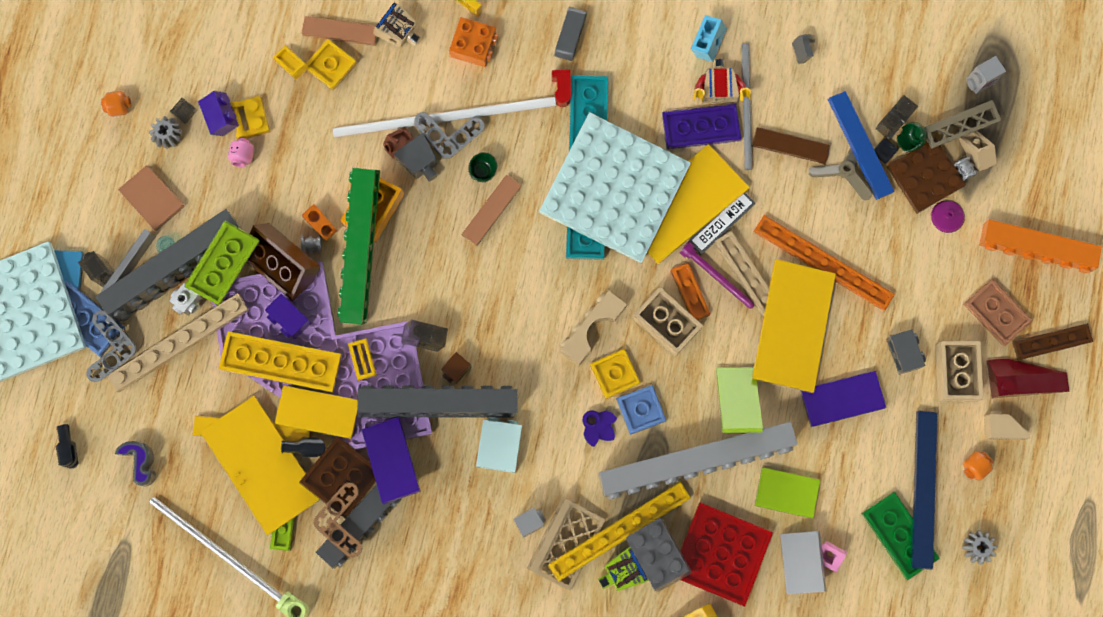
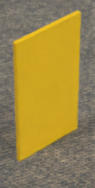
[647,144,750,265]
[752,259,836,393]
[200,396,320,536]

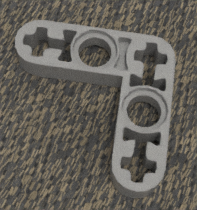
[414,112,484,159]
[86,310,136,382]

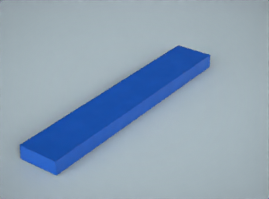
[827,91,894,200]

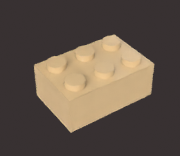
[633,287,703,357]
[935,341,983,402]

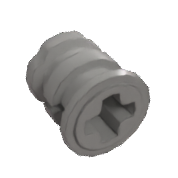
[954,156,978,180]
[301,235,322,253]

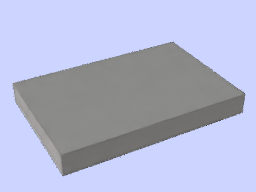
[780,531,827,594]

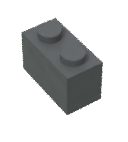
[886,329,926,375]

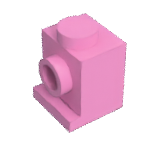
[822,541,847,572]

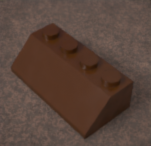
[247,223,321,301]

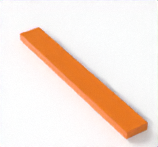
[753,215,895,311]

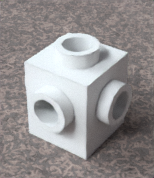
[169,283,203,316]

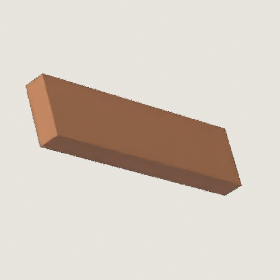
[302,16,377,46]
[462,175,522,246]

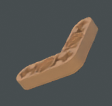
[313,483,362,558]

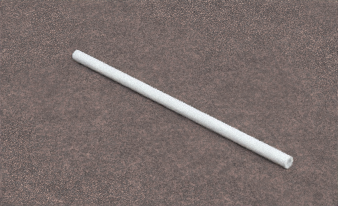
[333,97,556,137]

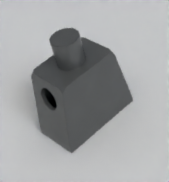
[393,133,438,181]

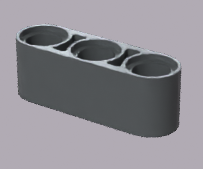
[554,7,587,61]

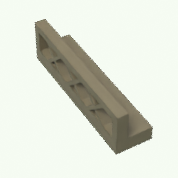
[924,100,1001,149]

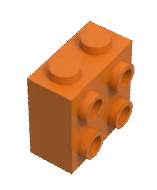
[449,17,499,67]

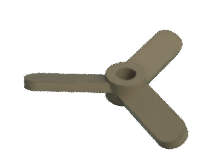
[809,148,872,200]

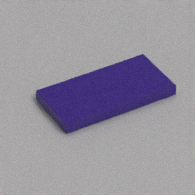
[662,104,741,150]
[800,371,886,427]
[361,417,421,504]

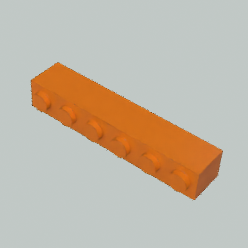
[979,219,1102,273]

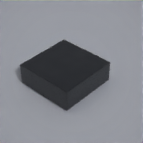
[874,138,899,164]

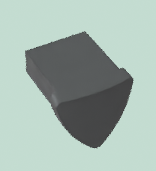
[792,34,815,64]

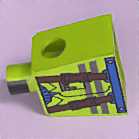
[598,547,649,591]

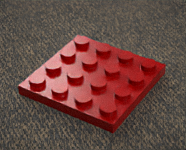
[680,502,773,607]

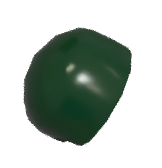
[897,122,927,152]
[468,152,498,183]

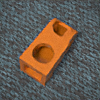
[302,204,337,241]

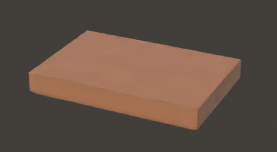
[118,165,185,231]
[963,279,1033,347]

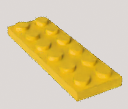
[218,331,342,393]

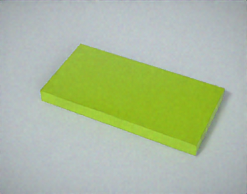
[184,220,259,305]
[716,367,763,433]

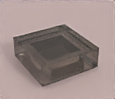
[170,98,197,124]

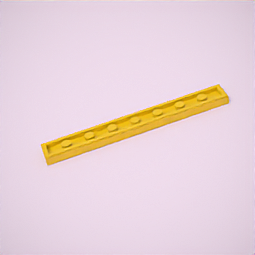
[548,481,691,582]

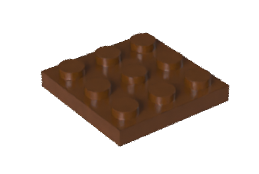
[887,138,966,214]
[299,437,376,519]

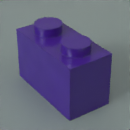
[198,91,239,136]
[265,294,311,339]

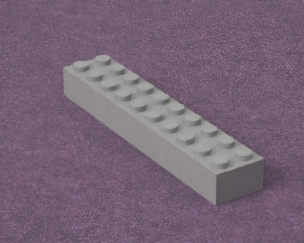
[598,422,798,500]

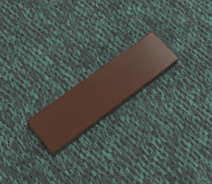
[752,127,830,164]
[1012,323,1094,361]

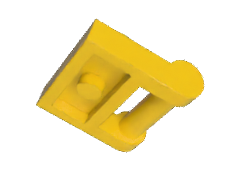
[230,96,270,140]

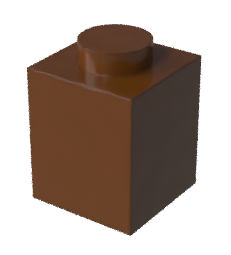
[441,352,472,384]

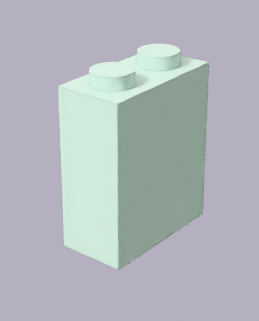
[476,417,522,473]

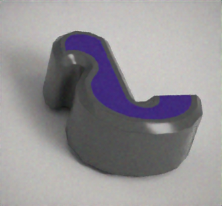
[115,441,156,487]

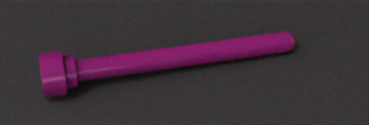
[679,242,754,309]

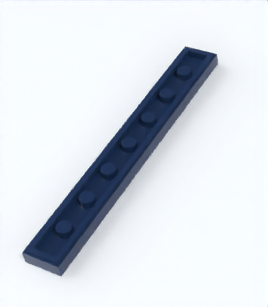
[911,411,937,570]

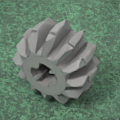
[149,116,182,149]
[962,530,998,565]

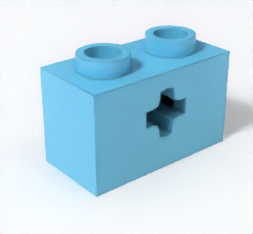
[691,15,727,62]

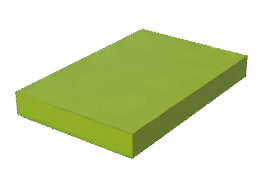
[754,467,820,519]

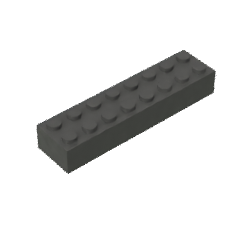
[95,209,243,322]
[357,385,518,418]

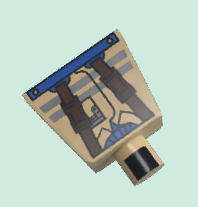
[373,1,421,47]

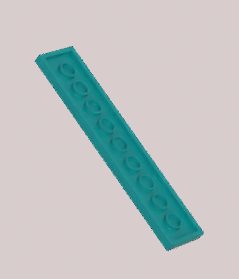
[566,75,608,260]

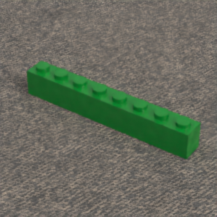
[337,168,380,325]

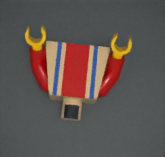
[692,59,751,103]

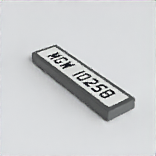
[688,193,756,255]

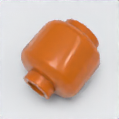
[101,91,131,117]
[963,451,993,481]

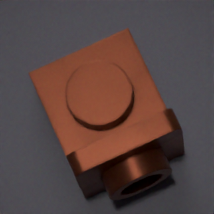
[383,127,414,158]

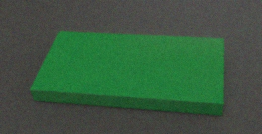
[861,492,940,580]

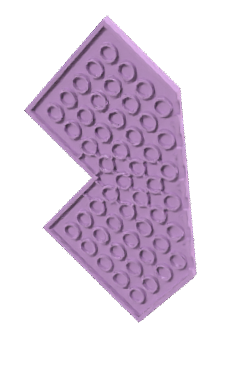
[212,262,432,450]

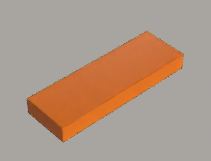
[670,262,711,321]

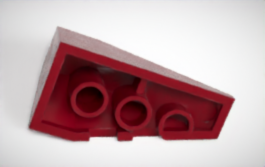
[987,358,1070,399]

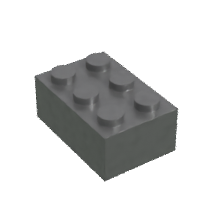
[626,518,692,592]

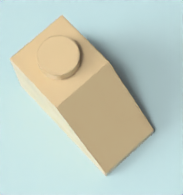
[959,131,997,171]
[984,411,1030,440]

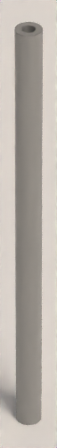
[742,43,752,170]

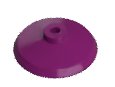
[931,200,965,233]

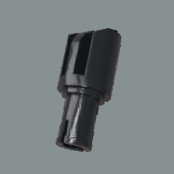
[56,424,78,469]
[281,437,326,457]

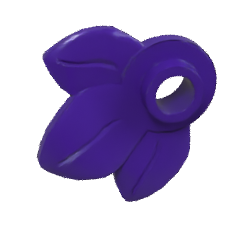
[582,410,617,447]

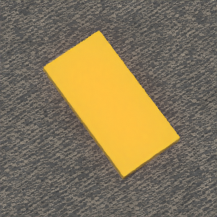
[275,385,358,439]

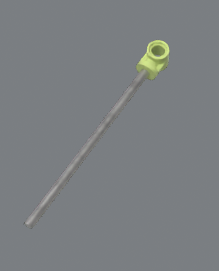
[149,497,310,617]

